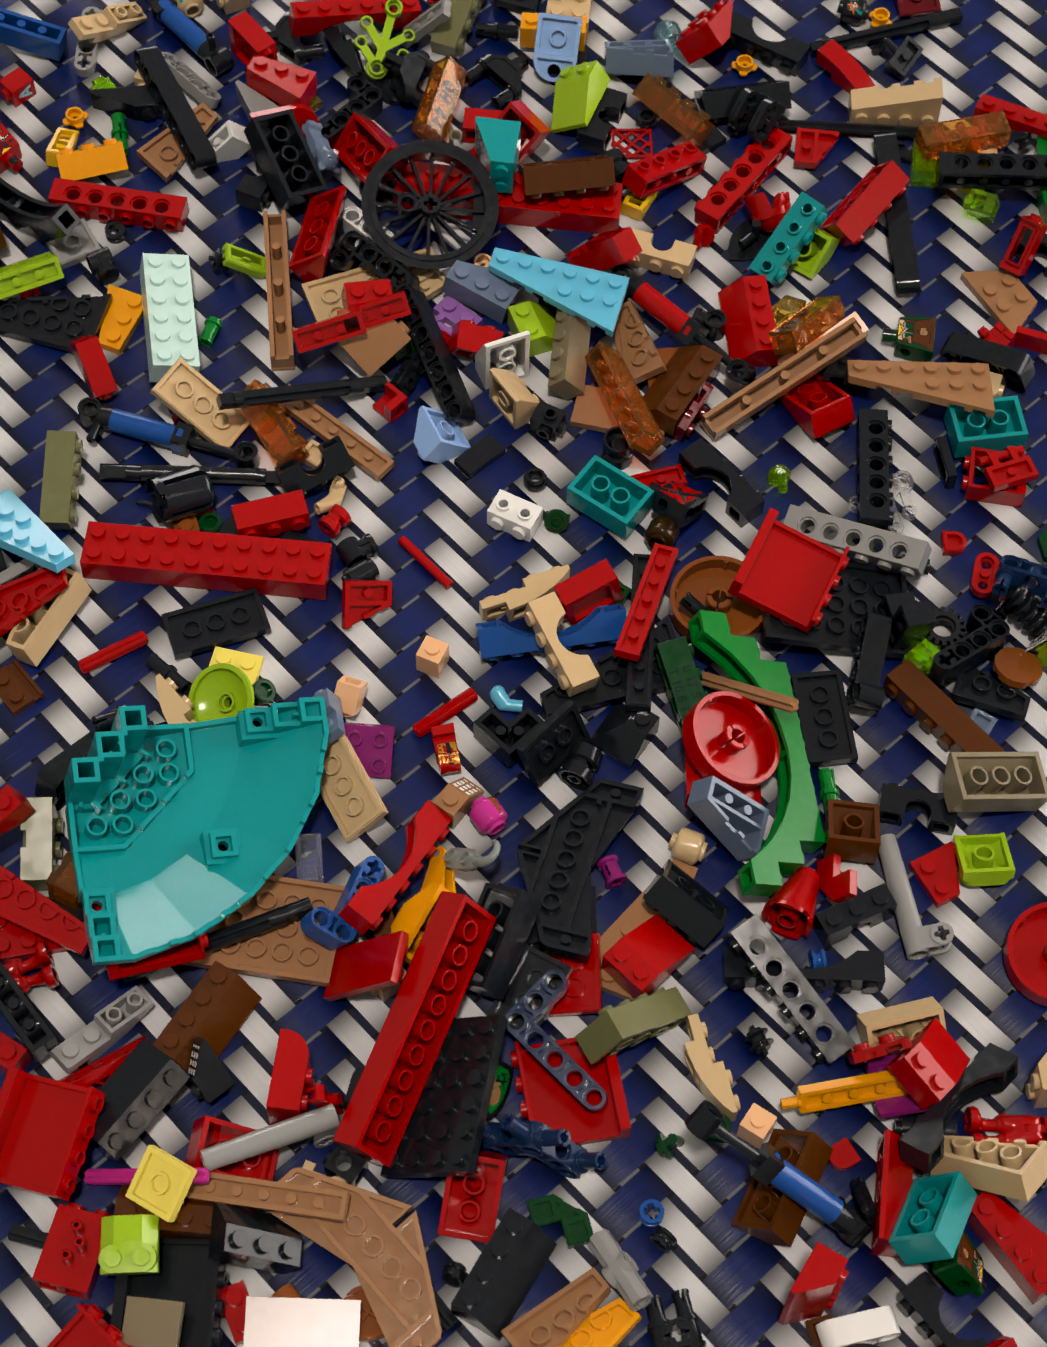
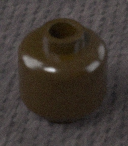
[644,516,679,549]

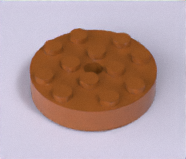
[669,556,763,643]

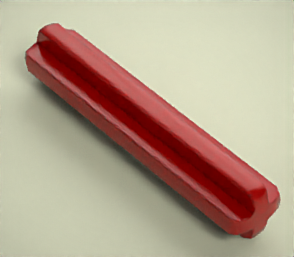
[78,631,148,674]
[412,688,478,737]

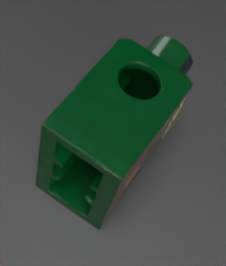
[881,317,937,362]
[933,1231,987,1296]

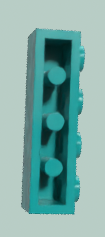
[749,191,828,287]

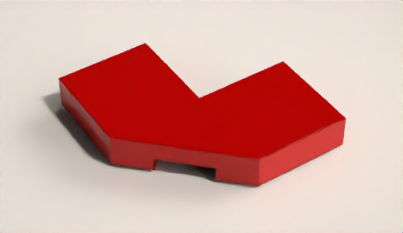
[817,853,857,903]

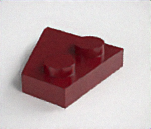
[672,382,714,442]

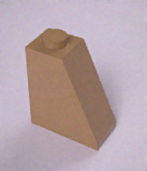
[338,319,411,377]

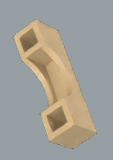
[524,592,600,697]

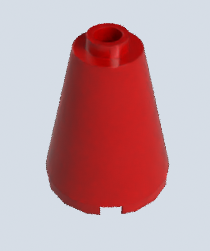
[762,867,820,940]

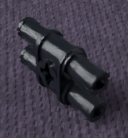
[646,1289,706,1347]

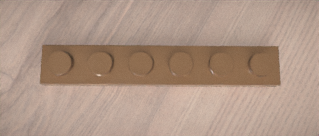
[275,384,395,482]
[185,1172,350,1222]

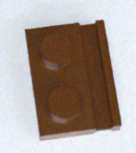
[0,659,45,717]

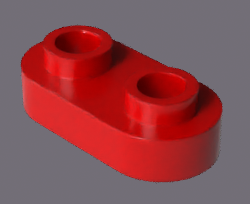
[970,552,999,598]

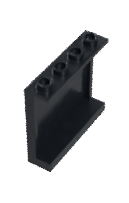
[111,1238,228,1347]

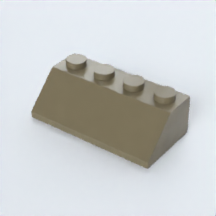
[942,752,1047,812]

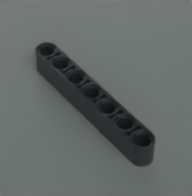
[133,45,217,171]
[396,285,476,425]

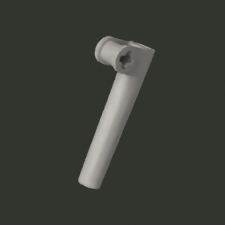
[878,833,954,961]
[199,1104,340,1171]

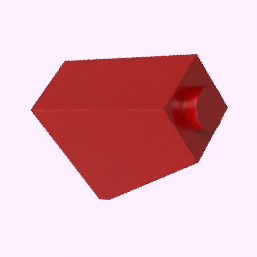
[68,334,118,400]

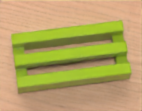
[222,243,266,280]

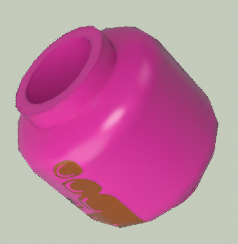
[469,796,508,836]

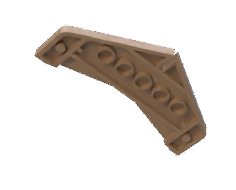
[267,1167,442,1347]

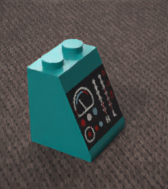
[475,116,521,194]

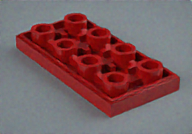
[323,930,409,1002]

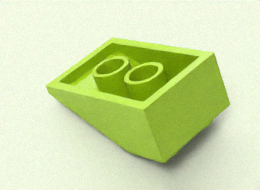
[551,60,611,133]

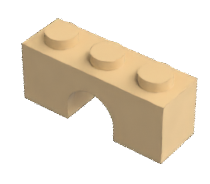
[629,228,697,280]

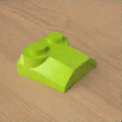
[953,832,1016,887]
[99,1214,159,1276]

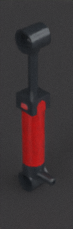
[610,266,756,385]

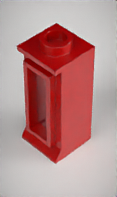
[999,213,1047,276]

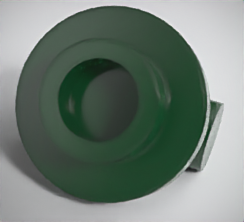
[544,509,570,533]
[655,1133,685,1159]

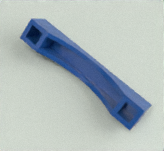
[475,603,627,661]

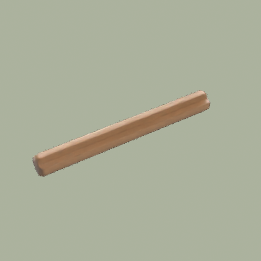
[701,672,799,713]

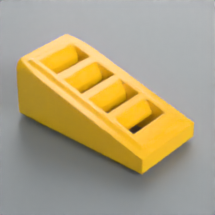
[46,127,79,168]
[621,191,659,222]

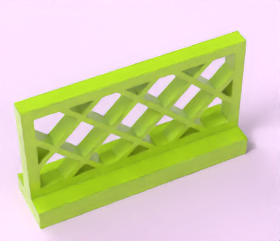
[0,251,64,299]

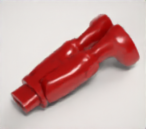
[2,940,59,994]
[964,1106,1047,1145]

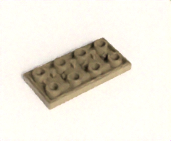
[121,1296,185,1347]

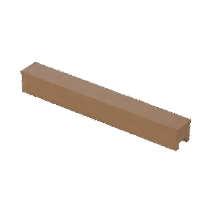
[263,210,295,371]
[699,316,867,441]

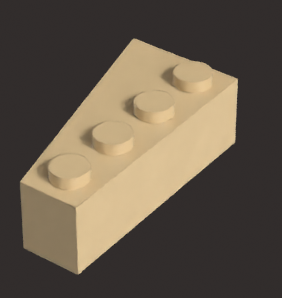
[848,77,943,127]

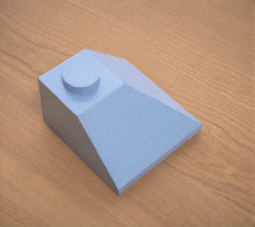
[413,406,471,464]

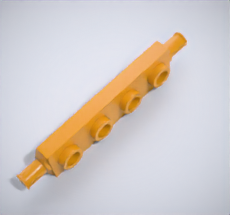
[780,1070,908,1114]

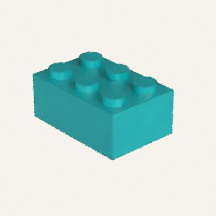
[944,395,1028,458]
[566,455,654,539]
[889,1171,977,1265]

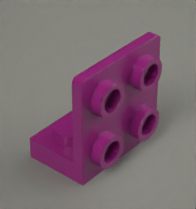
[344,722,396,778]
[865,1054,930,1118]

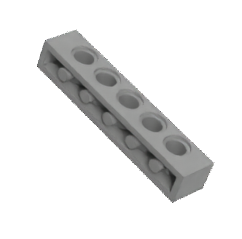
[783,504,932,577]

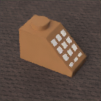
[432,777,484,829]

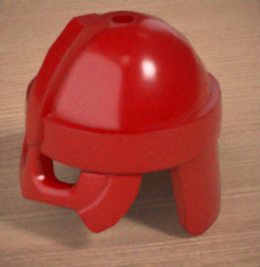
[744,192,791,233]

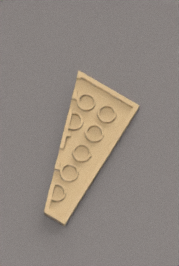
[301,247,439,322]

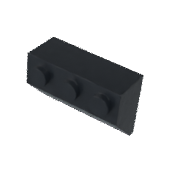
[643,859,730,948]
[208,1202,302,1275]

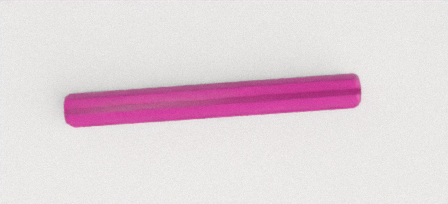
[84,1168,210,1185]

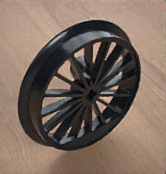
[361,140,499,269]

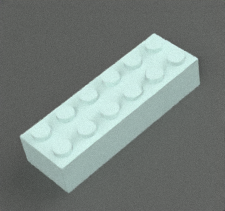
[139,253,200,382]

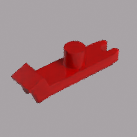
[307,1083,344,1115]

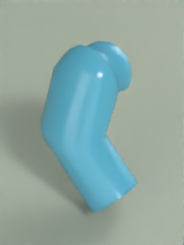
[490,685,523,713]

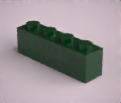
[654,636,709,739]

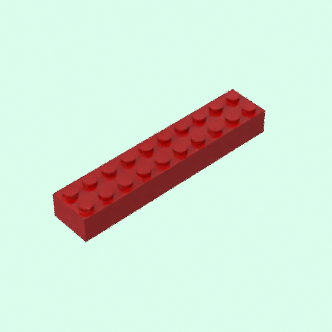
[394,162,623,234]
[80,521,333,600]
[333,891,497,1168]

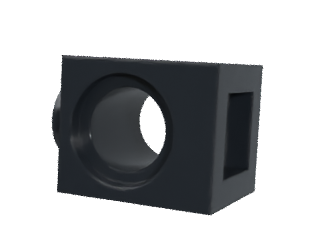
[323,1145,368,1187]

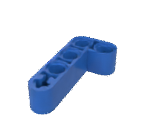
[300,856,385,950]

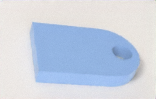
[533,12,582,82]

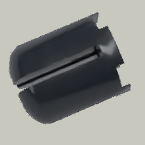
[145,465,214,524]

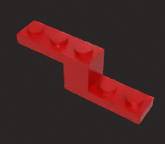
[292,290,411,354]

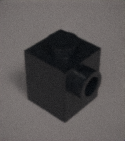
[530,401,568,442]

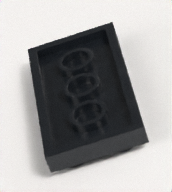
[161,587,271,660]
[790,669,858,767]

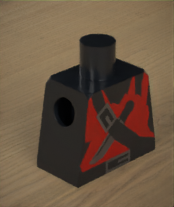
[649,481,709,529]

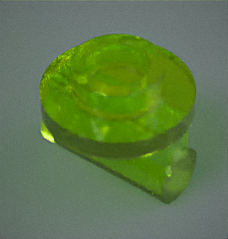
[90,75,116,90]
[767,464,791,493]

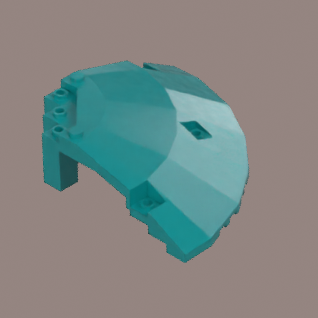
[64,696,329,966]

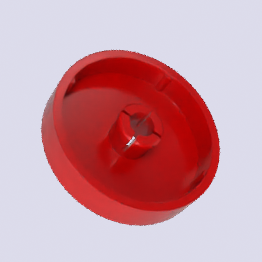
[682,691,780,792]
[1003,902,1047,1007]

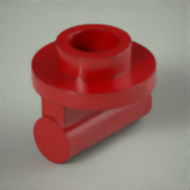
[693,223,715,249]

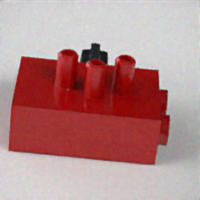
[8,1203,111,1301]

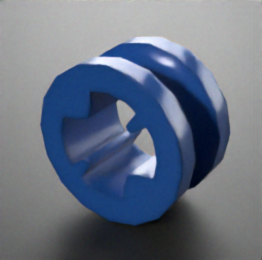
[809,949,827,968]
[639,1199,664,1227]

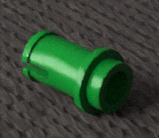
[198,316,222,347]

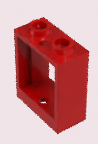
[228,11,277,68]
[961,447,1027,508]
[554,559,623,626]

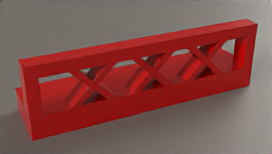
[58,1036,148,1088]

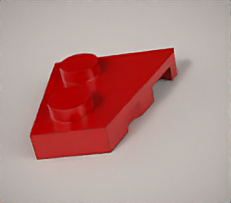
[341,580,392,629]
[908,841,960,908]
[846,1033,912,1064]

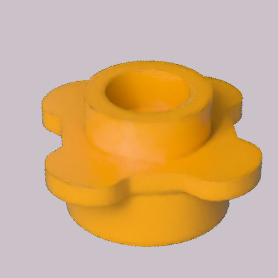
[869,8,892,28]
[731,54,757,77]
[62,107,88,129]

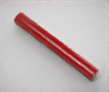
[398,536,454,589]

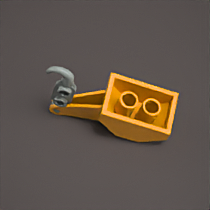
[391,839,501,964]

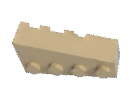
[5,566,92,667]
[930,1135,1047,1202]

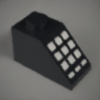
[187,1036,235,1103]

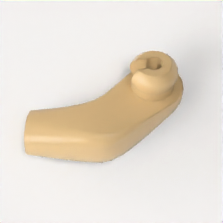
[314,477,347,515]

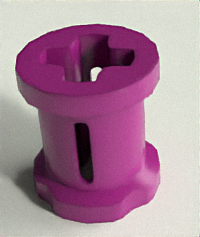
[596,854,628,889]

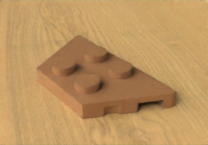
[960,270,1038,334]

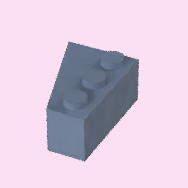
[604,39,674,78]
[442,260,524,324]
[687,776,770,861]

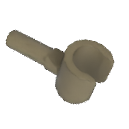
[445,121,462,144]

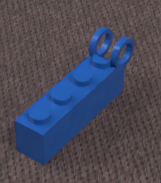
[0,8,67,62]

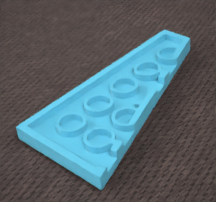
[489,247,629,337]
[0,488,75,573]

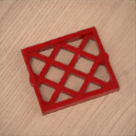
[611,129,653,160]

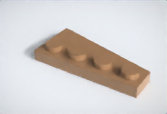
[137,102,218,183]
[614,300,667,388]
[501,1267,611,1347]

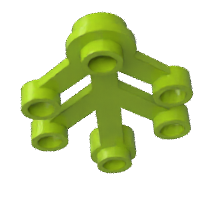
[354,0,415,80]

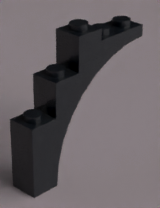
[0,177,81,243]

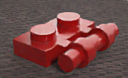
[977,445,1039,492]

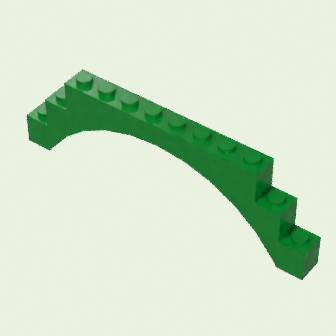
[688,610,826,897]

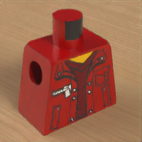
[0,122,23,174]

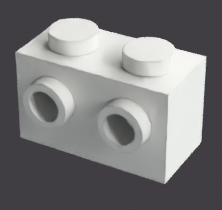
[487,489,543,542]

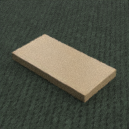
[150,357,253,448]
[320,734,389,843]

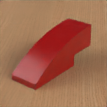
[816,39,875,94]

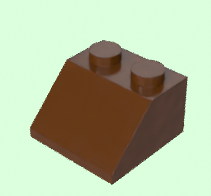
[823,799,881,864]

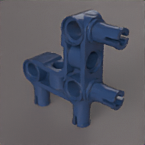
[992,555,1047,609]
[481,1114,608,1179]

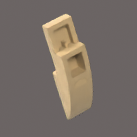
[68,1,148,44]
[479,565,570,622]
[155,673,196,724]
[682,1014,741,1122]

